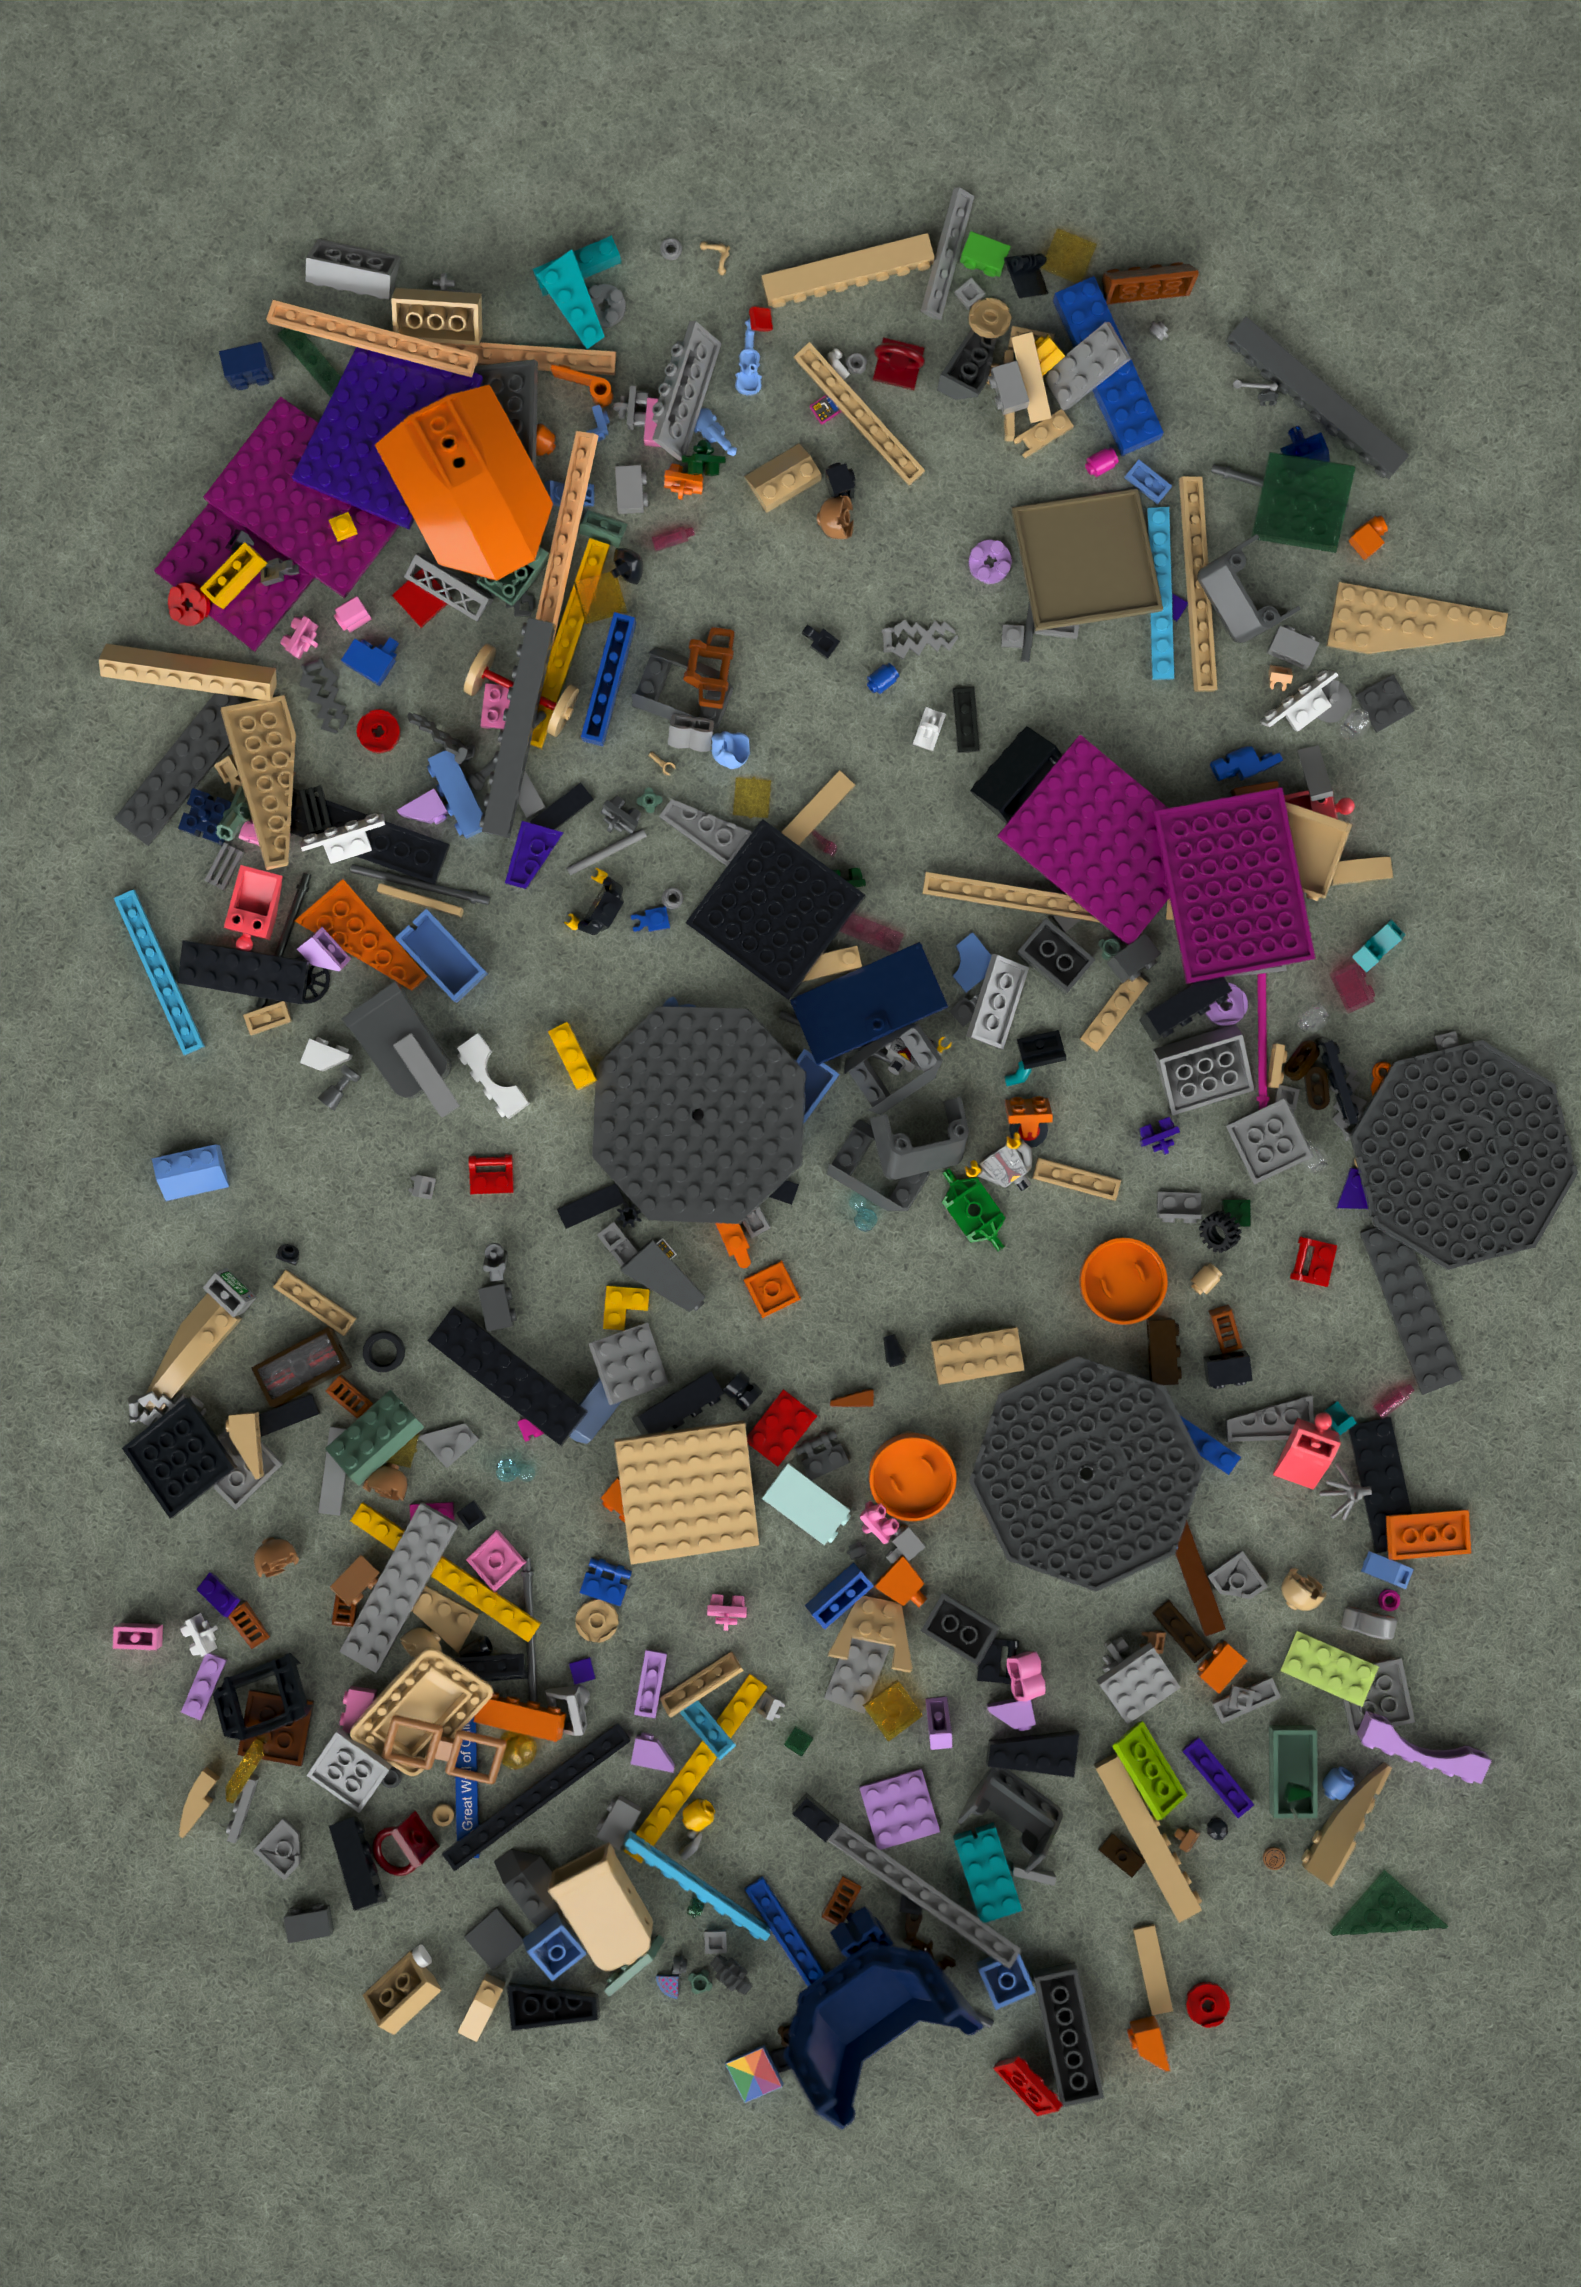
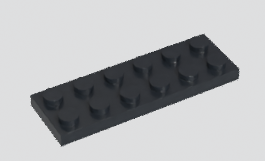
[178,940,309,1005]
[1348,1417,1412,1553]

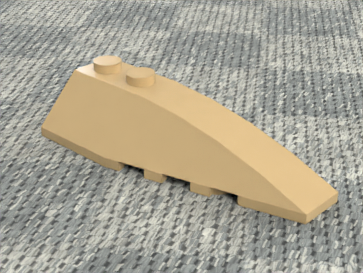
[145,1293,242,1412]
[1301,1762,1392,1887]

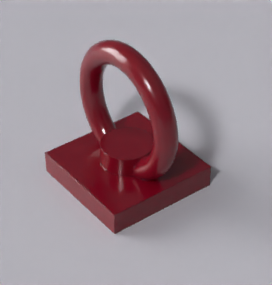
[873,337,925,391]
[372,1811,440,1876]

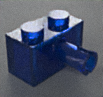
[1280,426,1330,479]

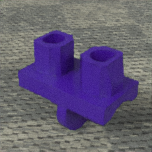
[1139,1117,1180,1155]

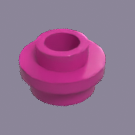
[1378,1589,1400,1611]

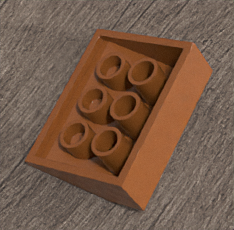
[1102,262,1199,305]

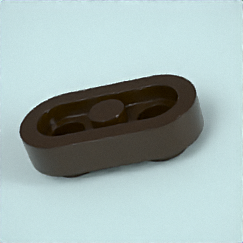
[1284,1040,1320,1081]
[1304,1067,1330,1110]

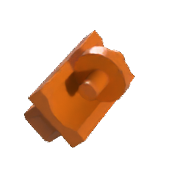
[664,463,704,500]

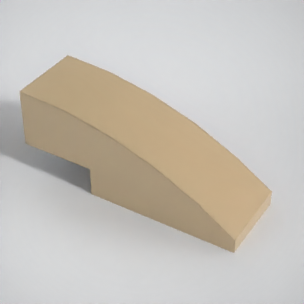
[1330,857,1393,886]
[179,1767,220,1838]

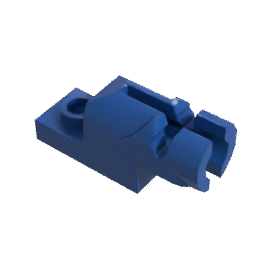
[1210,746,1283,781]

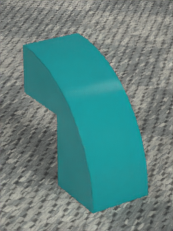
[1352,919,1406,973]

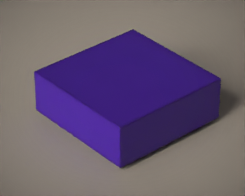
[1172,593,1188,622]
[569,1657,596,1685]

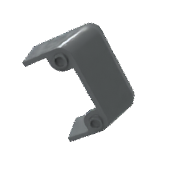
[1197,534,1301,643]
[870,1097,969,1180]
[957,1767,1063,1873]

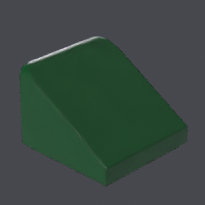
[1284,1782,1313,1802]

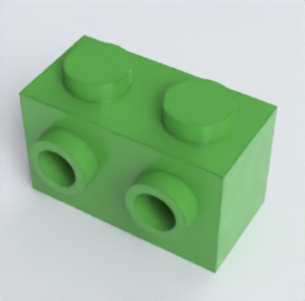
[960,231,1011,277]

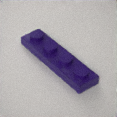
[1182,1736,1254,1818]

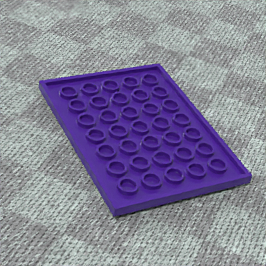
[292,347,483,530]

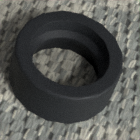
[363,1331,405,1373]

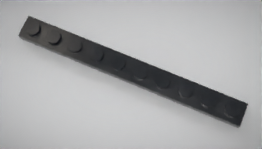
[442,1722,631,1872]

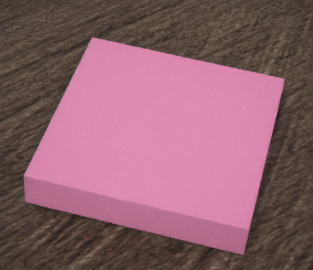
[466,1530,526,1592]

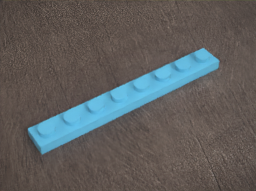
[1147,507,1174,680]
[114,889,205,1055]
[624,1830,771,1941]

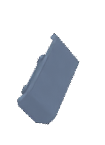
[569,1377,622,1444]

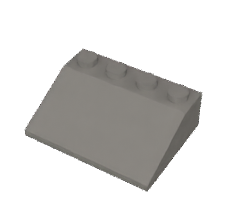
[1153,1024,1254,1116]

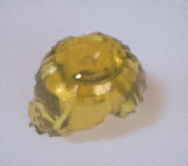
[500,1731,537,1770]

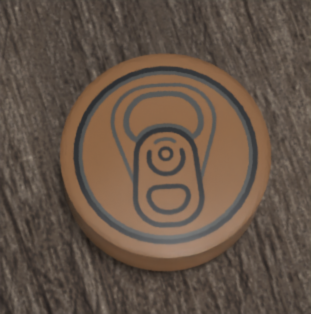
[1263,1847,1285,1870]

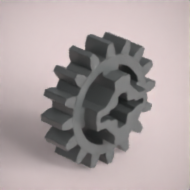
[710,1954,753,1995]

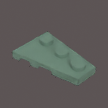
[603,1934,665,1997]

